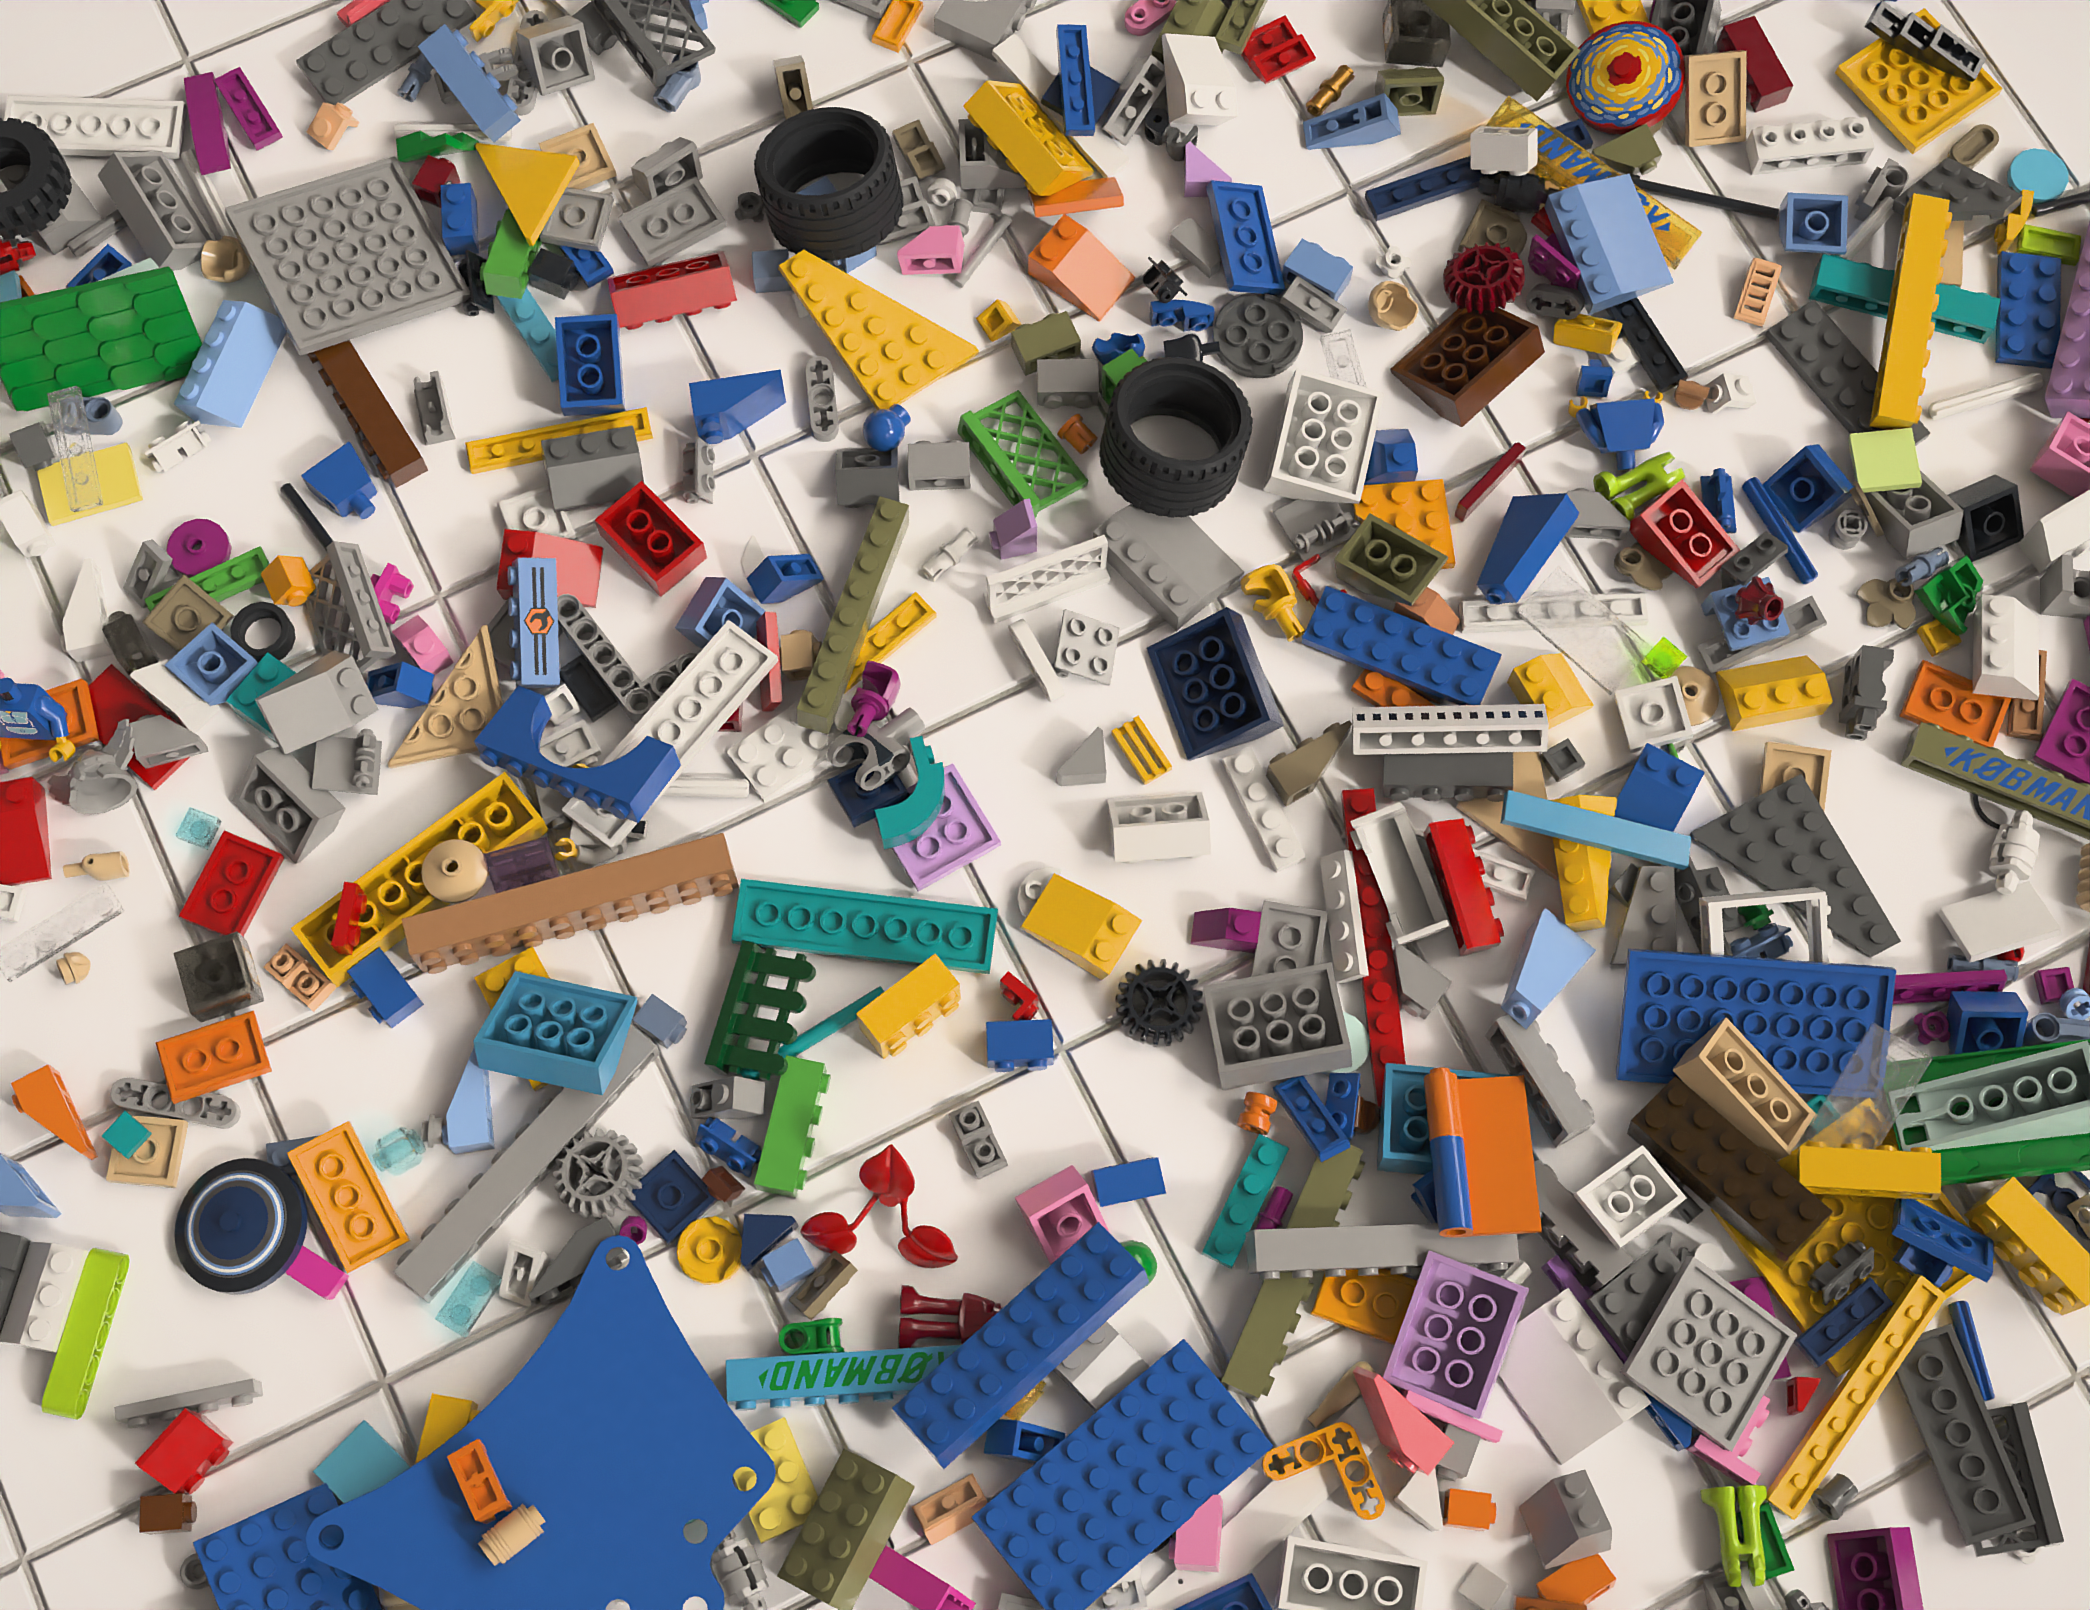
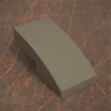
[892,119,946,181]

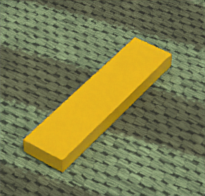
[844,592,937,694]

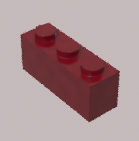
[1717,15,1794,113]

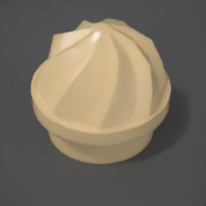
[56,952,91,984]

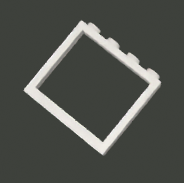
[1699,887,1832,963]

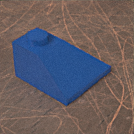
[1364,429,1418,485]

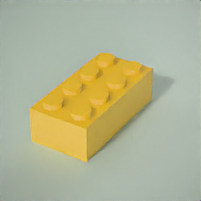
[1964,1176,2090,1316]

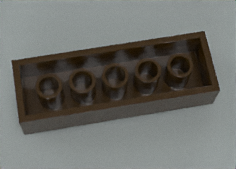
[1627,1076,1833,1270]

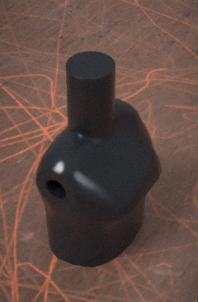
[1163,334,1221,362]

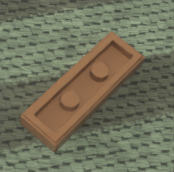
[2007,650,2047,741]

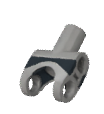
[827,707,926,791]

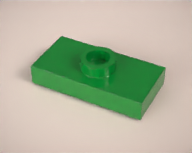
[761,0,819,28]

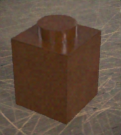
[139,1493,197,1535]

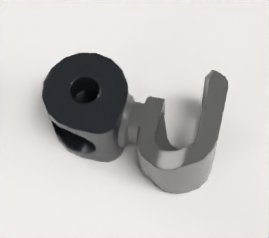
[1144,108,1198,161]

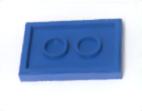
[1892,1198,1994,1283]

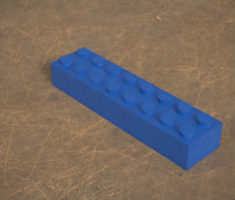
[892,1222,1149,1469]

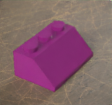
[1827,1527,1924,1610]

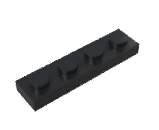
[1605,297,1688,393]

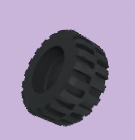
[0,118,72,240]

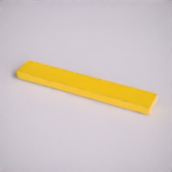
[465,407,653,474]

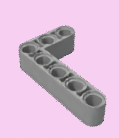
[557,594,698,724]

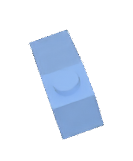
[442,1047,495,1154]

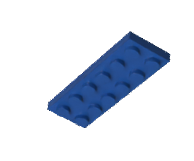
[1301,586,1502,706]

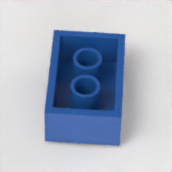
[555,314,625,416]

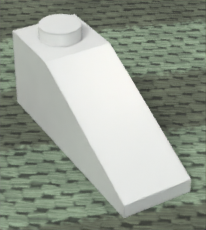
[60,558,114,662]

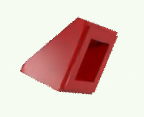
[1786,1377,1821,1415]

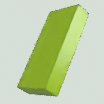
[2016,224,2082,266]

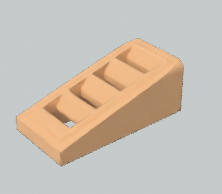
[1734,258,1782,327]

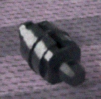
[1478,171,1560,214]

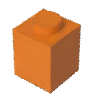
[1443,1488,1496,1531]

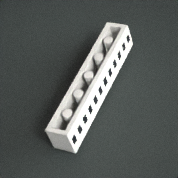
[1352,704,1549,755]

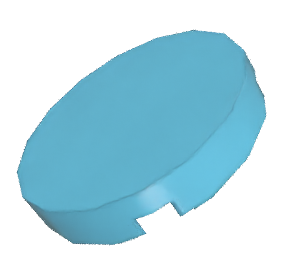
[2007,148,2069,204]

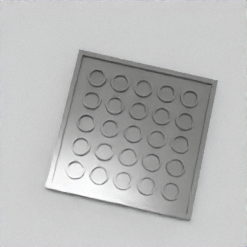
[225,156,471,356]

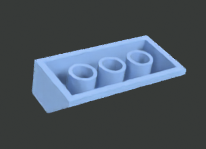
[174,300,287,428]

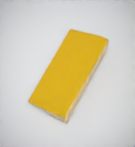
[1553,314,1622,355]

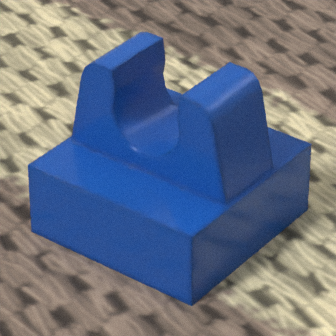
[1576,359,1613,398]

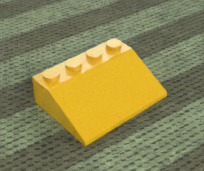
[963,80,1095,196]

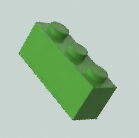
[480,209,542,299]

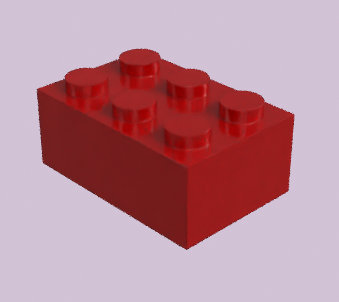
[595,481,708,597]

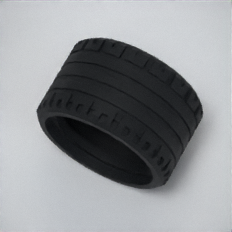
[754,107,904,260]
[1099,357,1253,518]

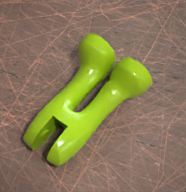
[1593,451,1685,521]
[1700,1485,1767,1588]

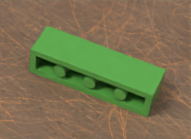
[754,1055,831,1198]

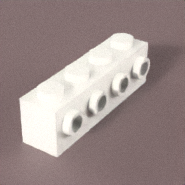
[1745,117,1875,175]

